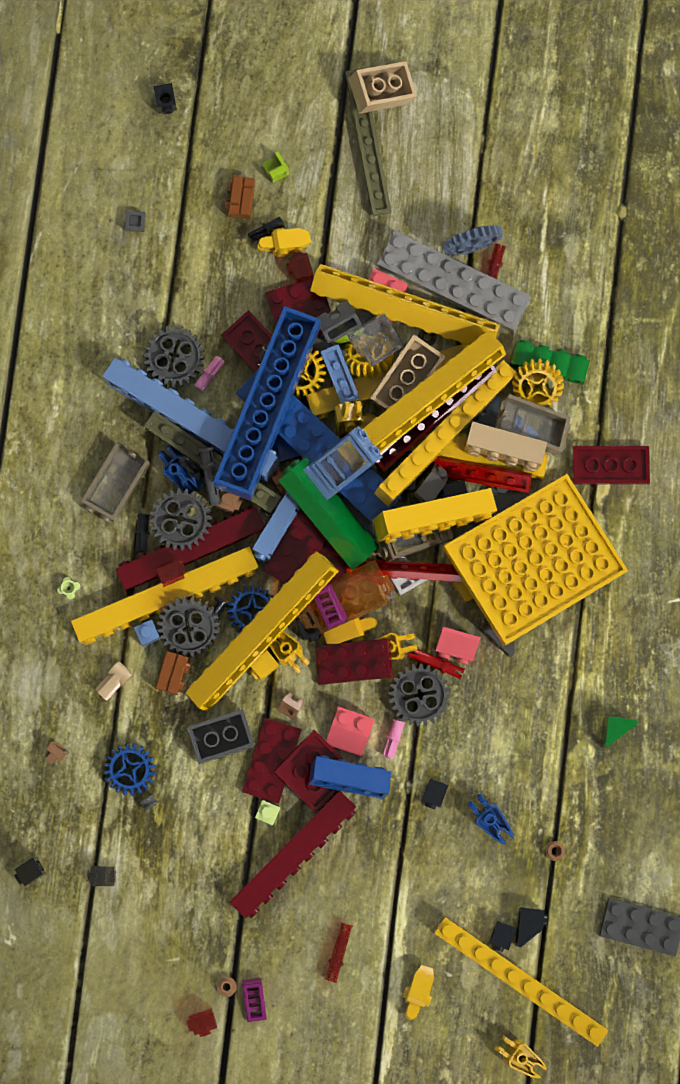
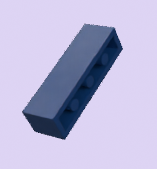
[309,756,391,799]

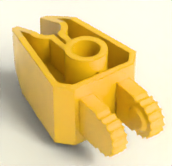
[257,228,311,257]
[334,401,364,437]
[323,614,378,644]
[270,631,310,674]
[375,633,418,660]
[402,965,434,1020]
[494,1035,547,1078]

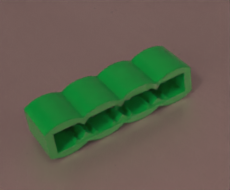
[510,340,590,385]

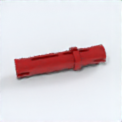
[407,648,465,680]

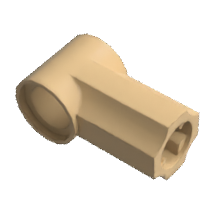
[94,661,133,701]

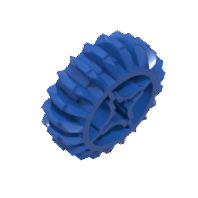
[227,585,274,633]
[103,743,156,796]

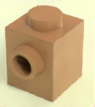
[215,490,243,514]

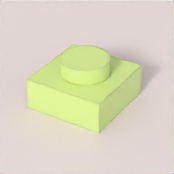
[255,800,280,826]

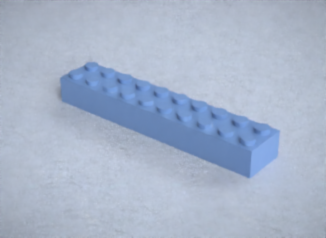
[102,358,280,483]

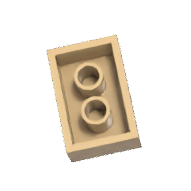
[348,61,417,114]

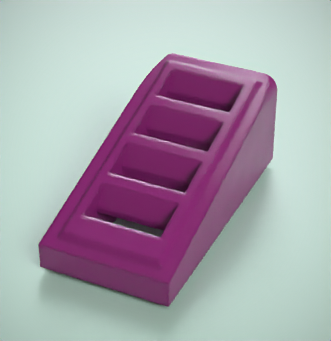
[314,583,347,629]
[242,978,267,1022]

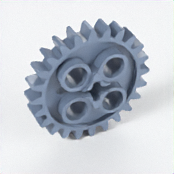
[442,225,504,256]

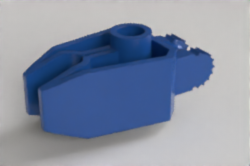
[158,444,203,494]
[468,793,513,844]

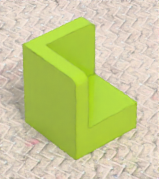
[262,151,289,183]

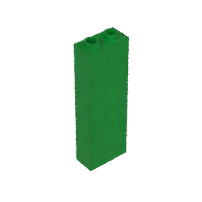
[278,457,379,570]

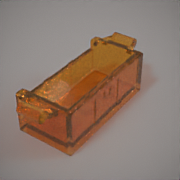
[298,560,395,634]

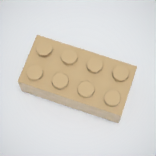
[369,335,445,411]
[464,422,547,472]

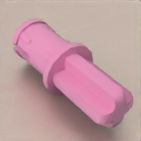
[194,356,225,392]
[383,719,405,759]

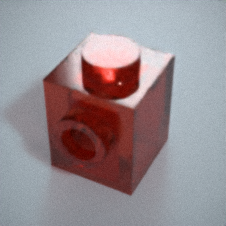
[286,252,314,283]
[155,558,187,587]
[187,1008,218,1037]

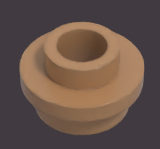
[545,841,565,861]
[217,977,237,997]

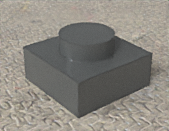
[125,211,146,232]

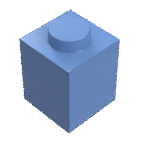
[134,620,160,647]

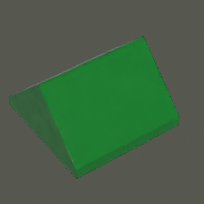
[601,716,638,748]

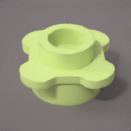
[57,577,80,600]

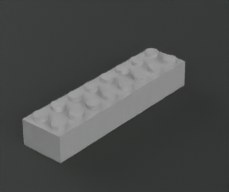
[378,230,531,333]

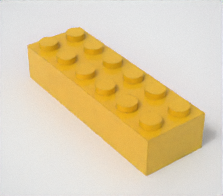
[373,488,497,543]

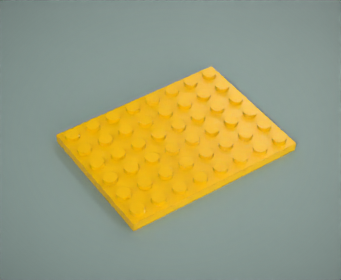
[442,474,628,646]

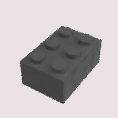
[187,709,255,765]

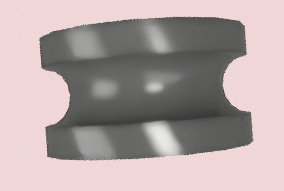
[140,794,159,811]

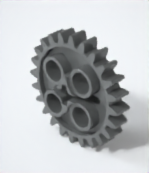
[143,325,205,388]
[149,488,212,551]
[157,595,220,657]
[388,664,451,727]

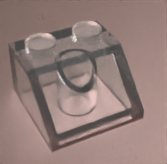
[347,313,404,367]

